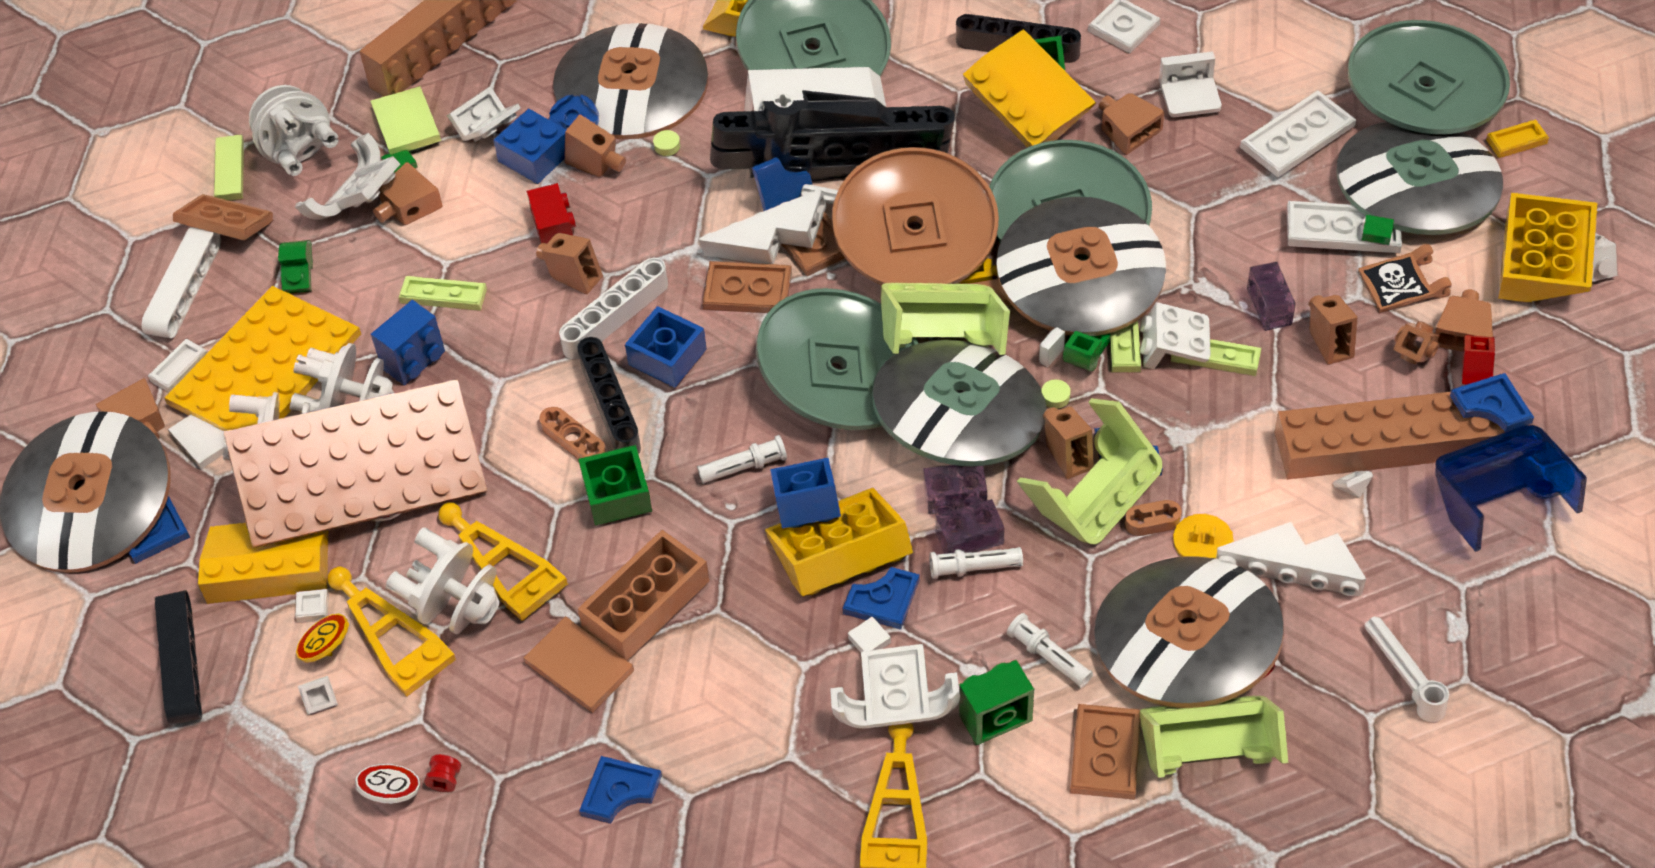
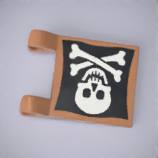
[1358,244,1452,313]

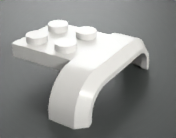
[295,133,400,220]
[830,644,960,728]

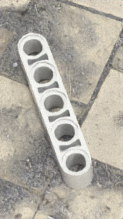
[142,227,221,339]
[559,257,668,359]

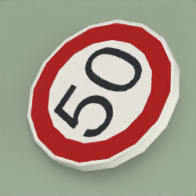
[355,764,420,804]

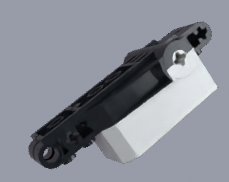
[710,67,955,182]

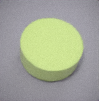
[653,130,680,156]
[1042,380,1071,409]

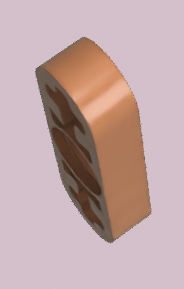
[539,407,606,459]

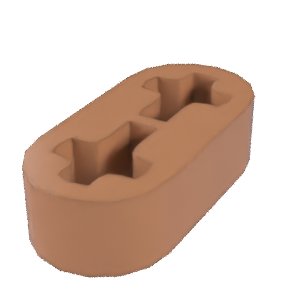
[1125,500,1182,536]

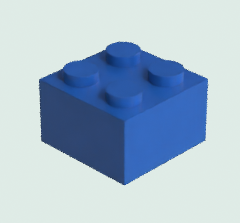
[493,108,567,184]
[371,300,445,386]
[625,306,707,388]
[770,458,841,529]

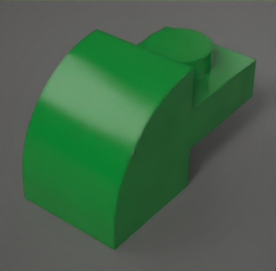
[278,240,313,293]
[1063,331,1111,372]

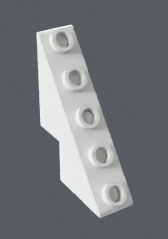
[699,189,826,264]
[1216,522,1366,596]

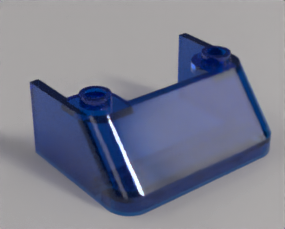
[1435,425,1587,552]

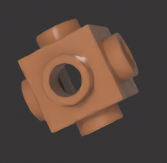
[1393,321,1440,364]

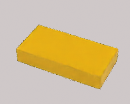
[1486,119,1549,158]

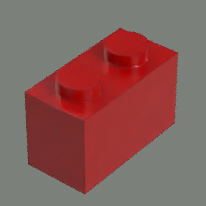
[526,183,576,244]
[1462,335,1495,385]

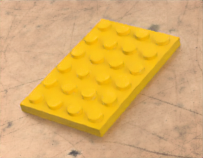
[164,286,361,431]

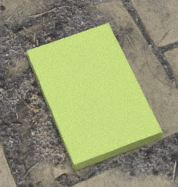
[371,86,441,154]

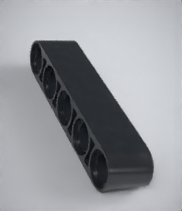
[956,14,1081,63]
[577,337,641,454]
[155,590,202,726]

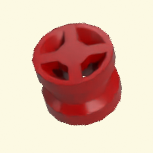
[424,754,462,792]

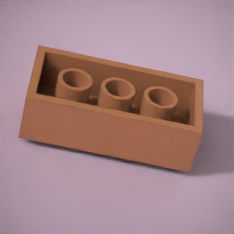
[578,530,709,661]

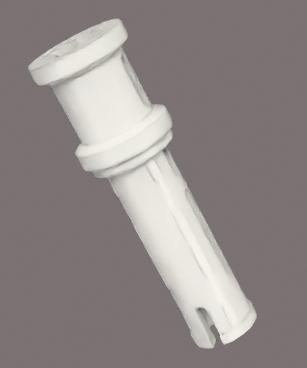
[697,435,787,484]
[929,547,1023,579]
[1007,613,1093,688]

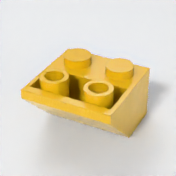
[703,0,748,37]

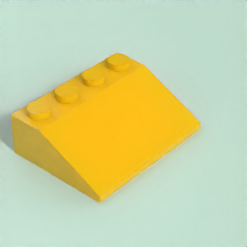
[963,29,1096,148]
[1498,193,1597,302]
[765,487,913,597]
[198,523,329,604]

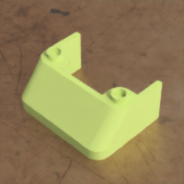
[881,283,1010,355]
[1017,398,1162,544]
[1140,696,1289,778]

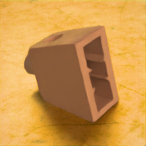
[1099,93,1164,155]
[565,114,626,177]
[373,162,443,225]
[536,233,603,295]
[1435,289,1493,352]
[1308,295,1358,365]
[96,378,165,439]
[1043,407,1094,479]

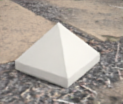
[1333,471,1373,498]
[298,676,338,715]

